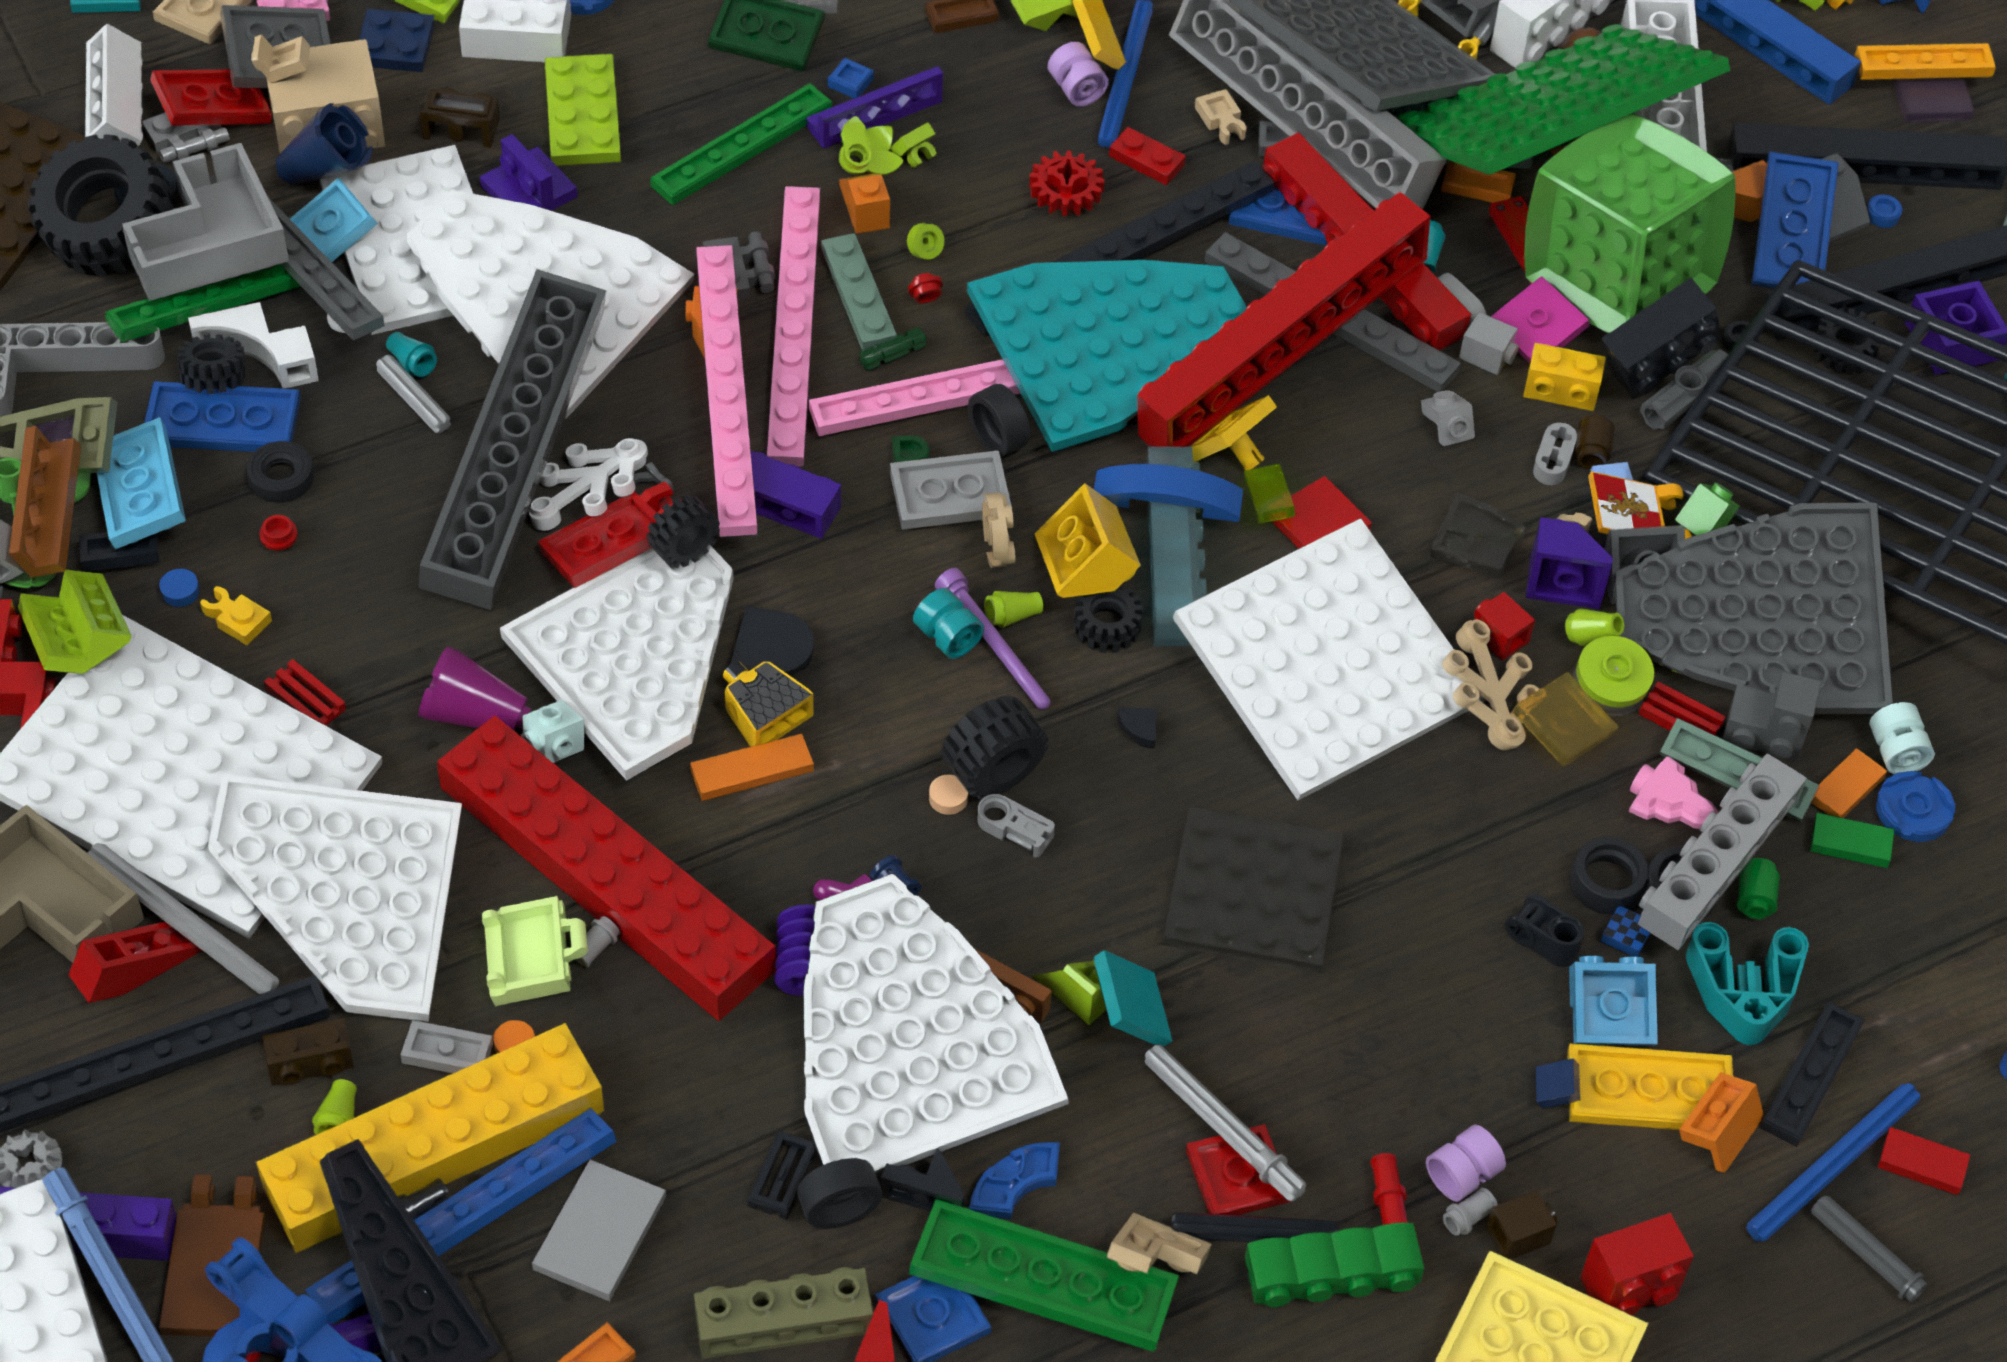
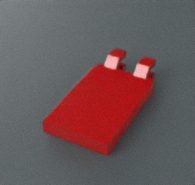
[538,482,682,588]

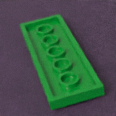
[909,1199,1179,1352]

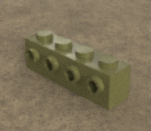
[694,1267,873,1359]

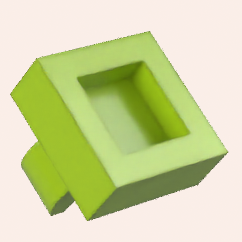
[890,122,936,168]

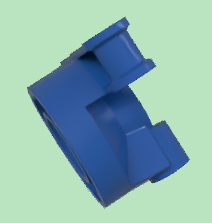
[202,1238,382,1362]

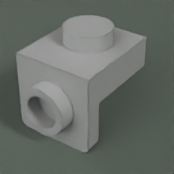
[1421,391,1475,446]

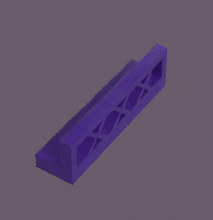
[807,66,943,149]

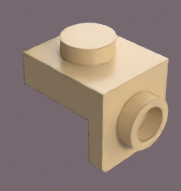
[251,35,310,83]

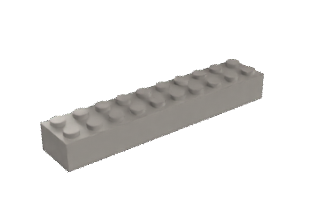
[1169,0,1447,209]

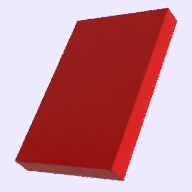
[150,69,273,126]

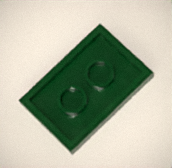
[708,0,825,72]

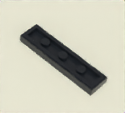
[1760,1001,1865,1147]

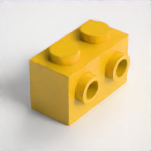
[1523,343,1606,411]

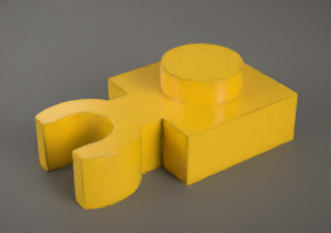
[200,586,272,646]

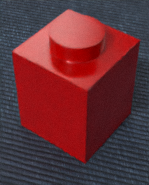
[1474,592,1535,661]

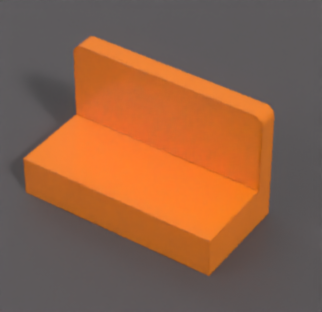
[1679,1072,1764,1173]

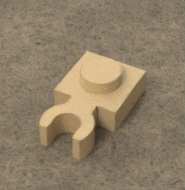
[1195,89,1246,145]

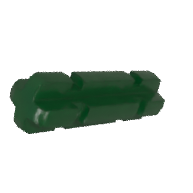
[859,327,926,370]

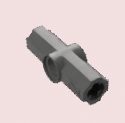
[1640,349,1728,430]

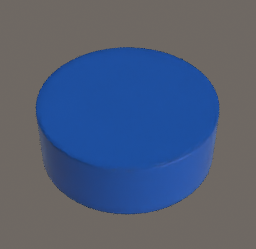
[1867,195,1902,228]
[159,569,200,607]

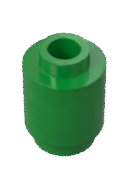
[1737,858,1780,919]

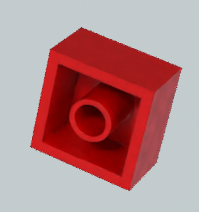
[1580,1213,1694,1316]

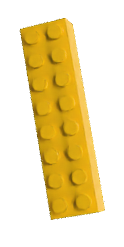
[256,1023,604,1253]

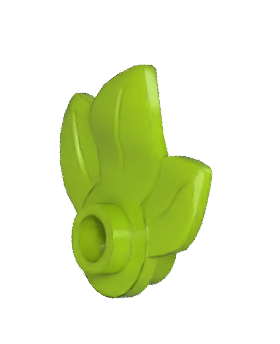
[839,116,903,176]

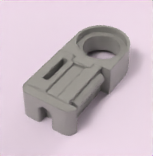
[977,794,1055,858]

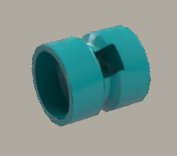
[913,588,984,659]

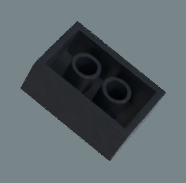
[1601,278,1721,399]

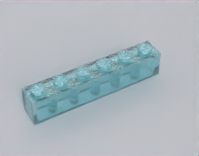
[1146,446,1206,646]

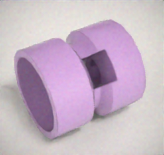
[1048,42,1108,106]
[1426,1124,1506,1202]

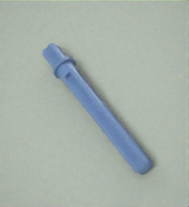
[43,1167,174,1362]

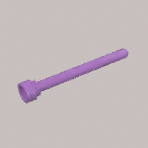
[935,568,1050,710]

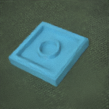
[290,178,378,262]

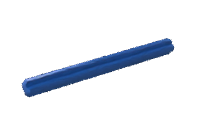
[1098,0,1153,148]
[1746,1083,1921,1242]

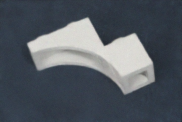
[188,302,319,389]

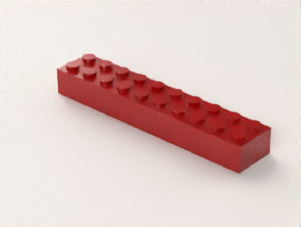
[1137,192,1430,462]
[437,715,776,1022]

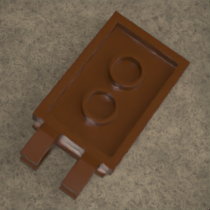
[159,1174,266,1337]

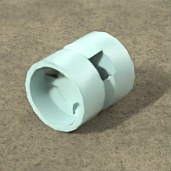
[1869,702,1935,774]

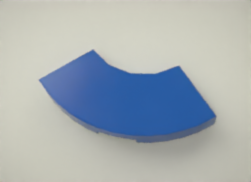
[969,1142,1060,1219]

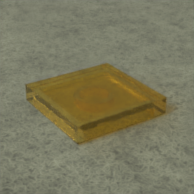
[1512,672,1619,767]

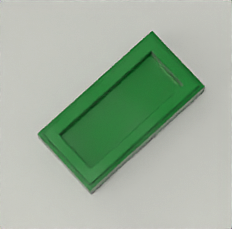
[1810,813,1894,868]

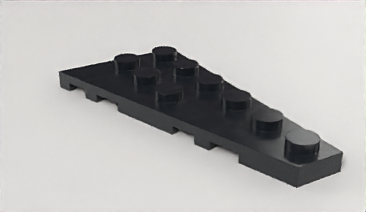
[320,1139,502,1362]

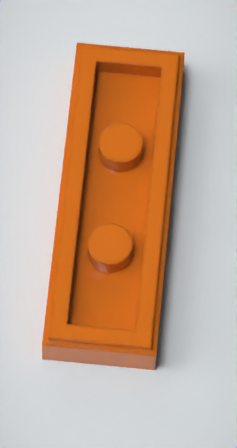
[690,734,814,801]

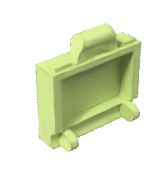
[482,896,588,1006]

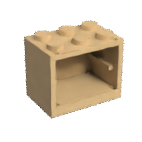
[266,39,385,153]

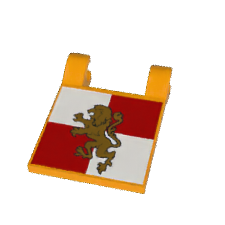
[1588,471,1692,539]

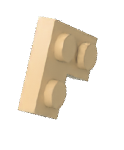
[1107,1213,1212,1274]

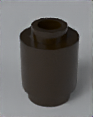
[1575,414,1615,470]

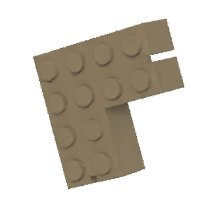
[0,804,144,963]

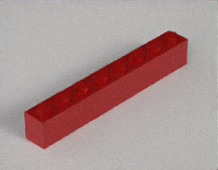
[1262,132,1472,351]

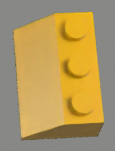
[1035,483,1141,598]

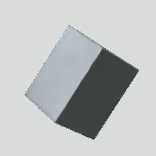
[1604,525,1685,604]

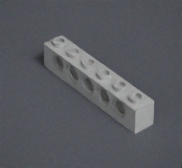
[1638,753,1807,950]

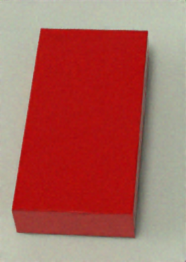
[1877,1127,1970,1195]

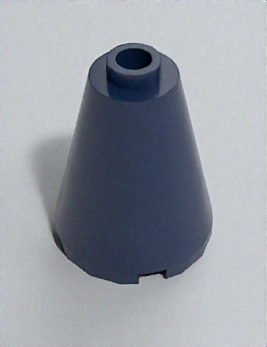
[276,103,372,186]

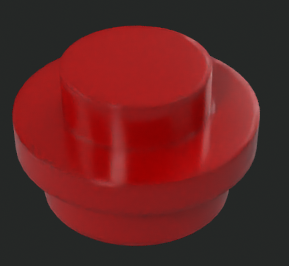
[908,273,943,304]
[259,515,298,551]

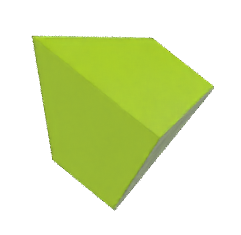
[1031,961,1107,1025]

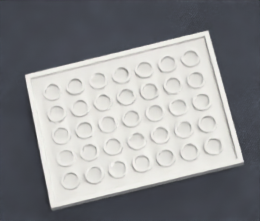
[0,615,382,939]

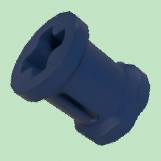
[870,855,921,896]

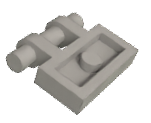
[142,113,230,164]

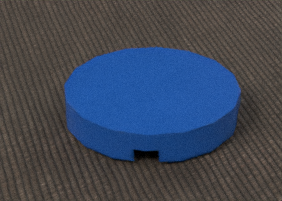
[1876,771,1956,842]

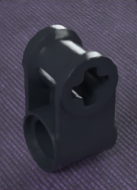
[1505,894,1584,967]

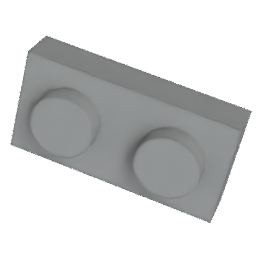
[401,1020,493,1073]

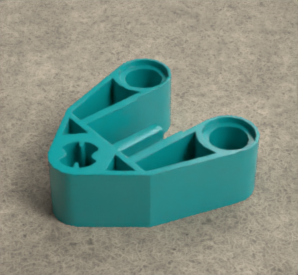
[1685,922,1809,1045]

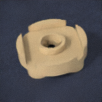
[982,492,1015,568]

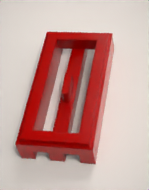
[264,659,346,726]
[1638,682,1726,736]

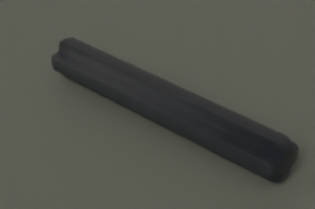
[1171,1212,1338,1241]

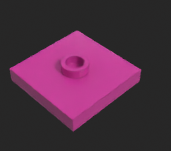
[1491,276,1590,363]

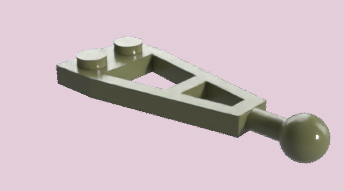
[0,397,118,474]

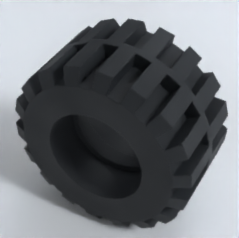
[941,696,1049,798]

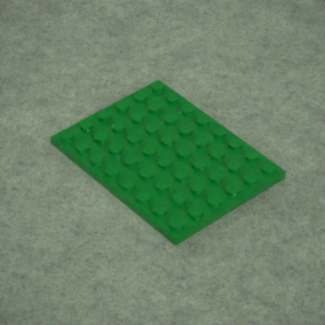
[1398,24,1731,175]

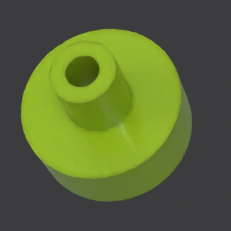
[907,223,944,259]

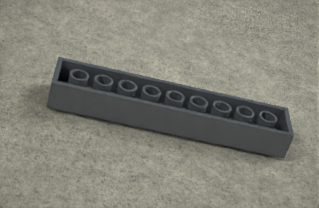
[419,269,606,610]

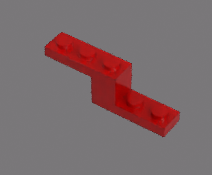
[0,599,58,729]

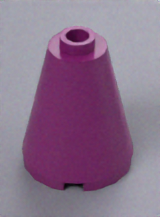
[418,646,532,731]

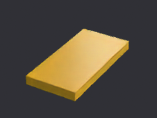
[1567,1044,1733,1130]

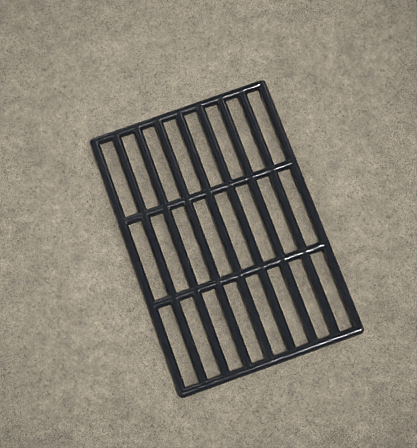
[1645,260,2007,645]

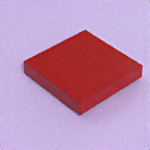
[1267,476,1372,549]
[1186,1124,1291,1215]

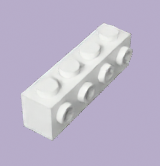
[85,24,143,146]

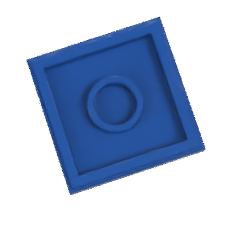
[875,1276,991,1362]

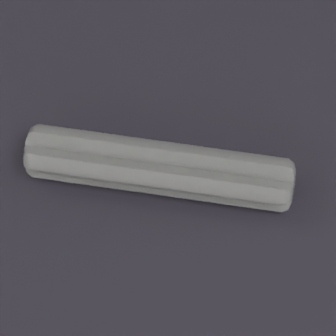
[376,355,451,434]

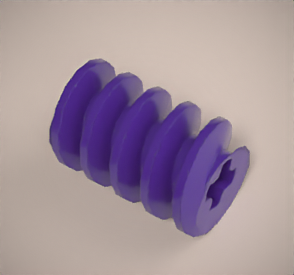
[775,904,816,996]

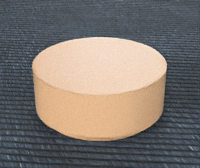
[929,775,968,815]

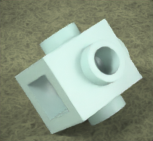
[521,700,584,763]

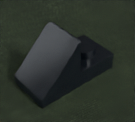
[881,1148,964,1212]

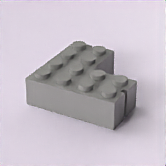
[122,143,289,301]

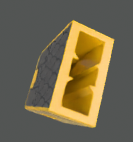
[723,661,813,747]

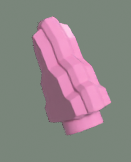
[1629,757,1719,829]

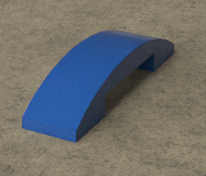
[1094,464,1243,522]

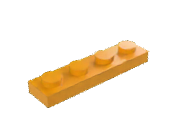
[1855,43,1996,80]

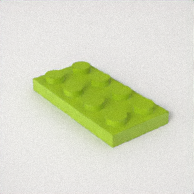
[545,54,621,166]

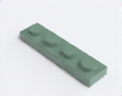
[821,233,897,350]
[1660,718,1819,822]

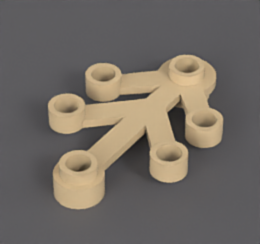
[1442,619,1543,751]

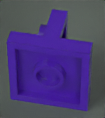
[480,134,578,211]

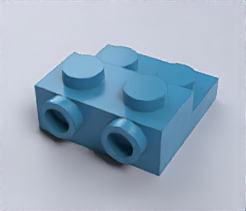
[1569,956,1658,1047]

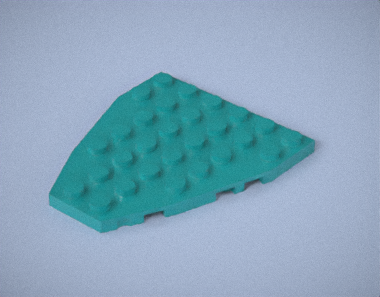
[967,260,1247,452]

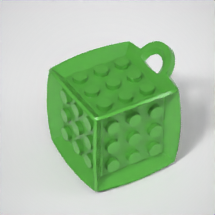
[1524,114,1736,333]

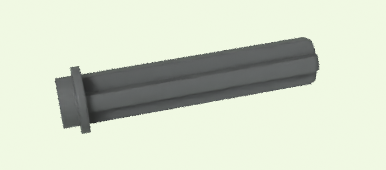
[1811,1196,1928,1302]

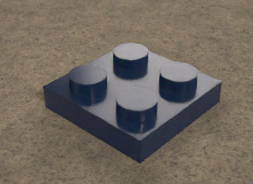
[359,9,435,72]

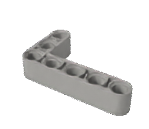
[0,322,165,417]

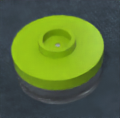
[1573,635,1654,716]

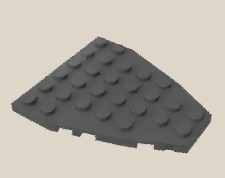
[1615,503,1893,714]

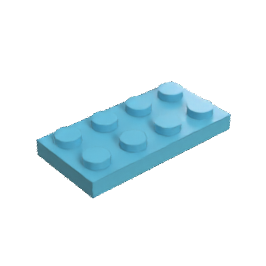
[97,417,186,549]

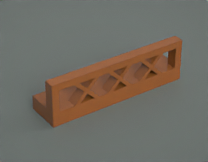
[9,426,81,578]

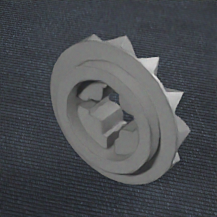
[0,1129,62,1188]

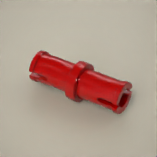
[1370,1153,1407,1225]

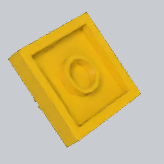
[1185,395,1277,472]

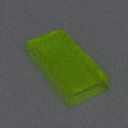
[1244,463,1295,524]

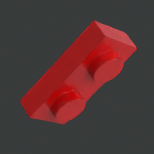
[1109,127,1186,186]

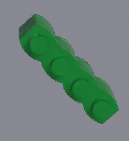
[1245,1223,1424,1307]

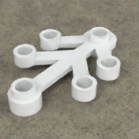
[529,438,648,531]

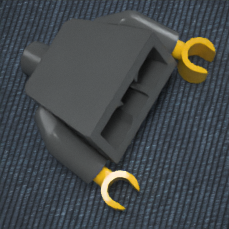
[1398,0,1501,60]

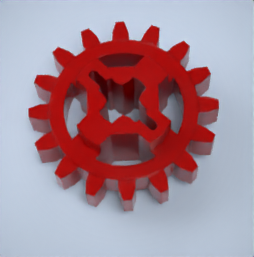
[1029,150,1105,217]

